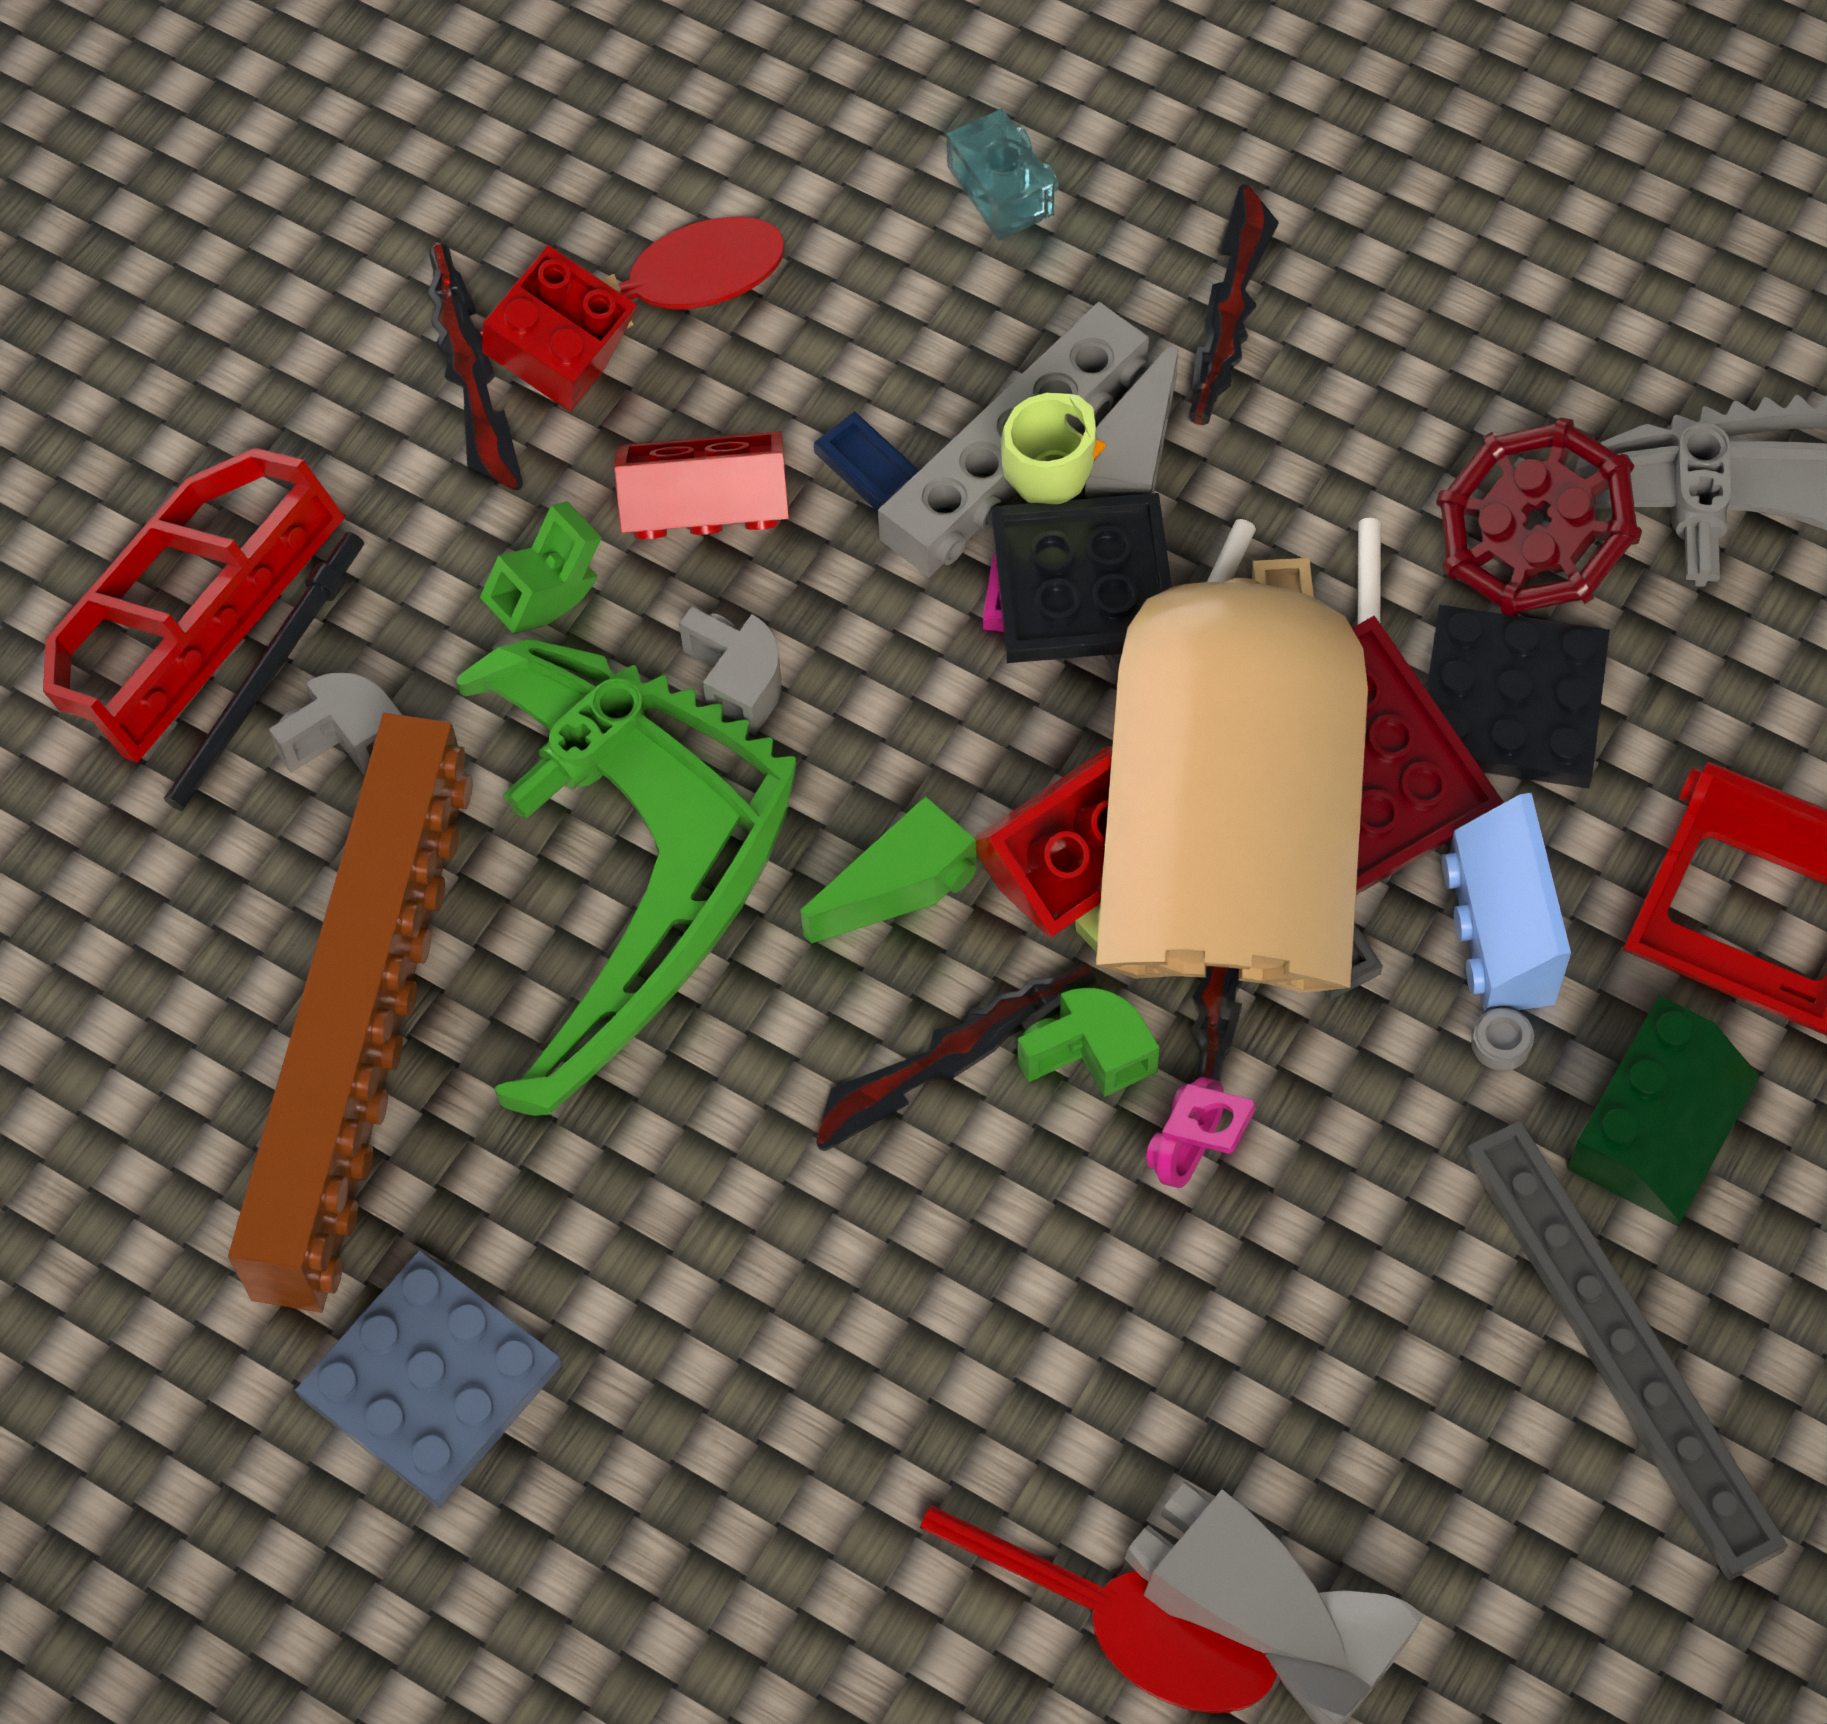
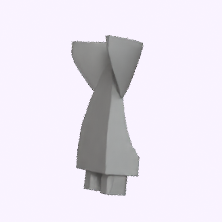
[1125,1482,1424,1724]

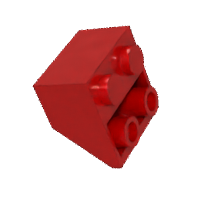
[482,245,637,412]

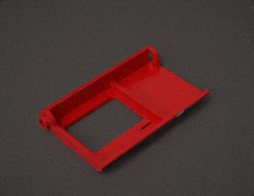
[1623,761,1827,1036]

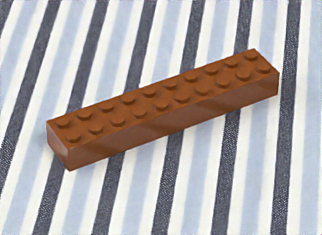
[228,712,473,1313]

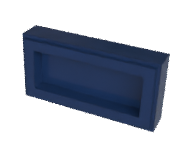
[814,411,919,512]

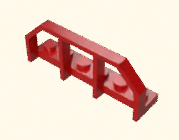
[43,448,345,763]

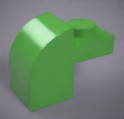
[479,501,602,634]
[1018,988,1160,1097]

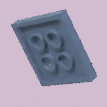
[295,1250,562,1508]

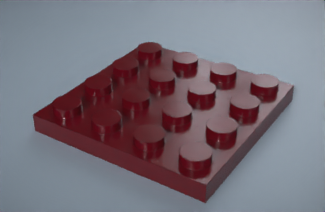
[1352,615,1504,895]

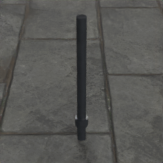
[164,532,365,811]

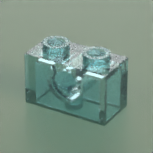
[946,109,1058,241]

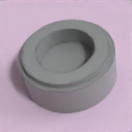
[1471,1007,1534,1071]

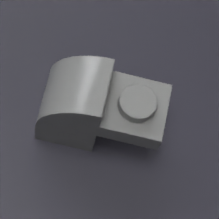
[679,606,782,736]
[269,673,402,774]

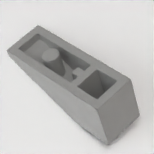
[1084,347,1178,499]

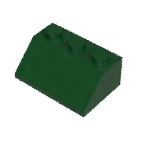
[1568,995,1760,1227]

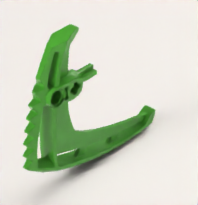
[457,639,796,1116]

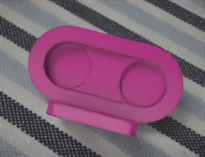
[1146,1077,1256,1188]

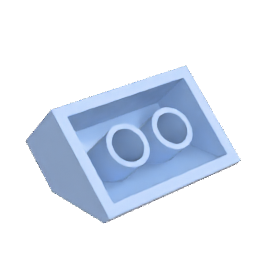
[1441,793,1571,1013]

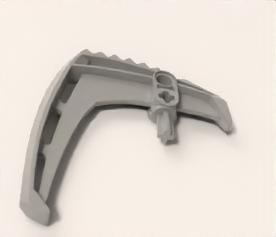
[1575,395,1827,587]

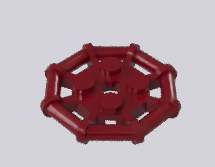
[1436,417,1642,617]

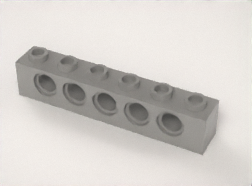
[878,302,1149,577]

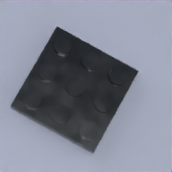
[991,493,1172,663]
[1426,605,1610,789]

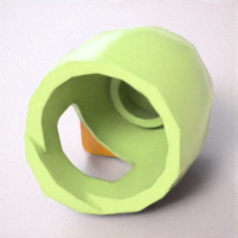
[1001,393,1106,505]

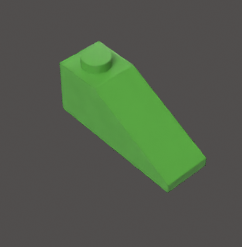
[800,796,977,944]

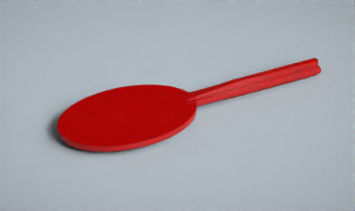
[480,217,784,340]
[920,1505,1277,1713]

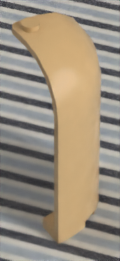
[1096,578,1368,993]

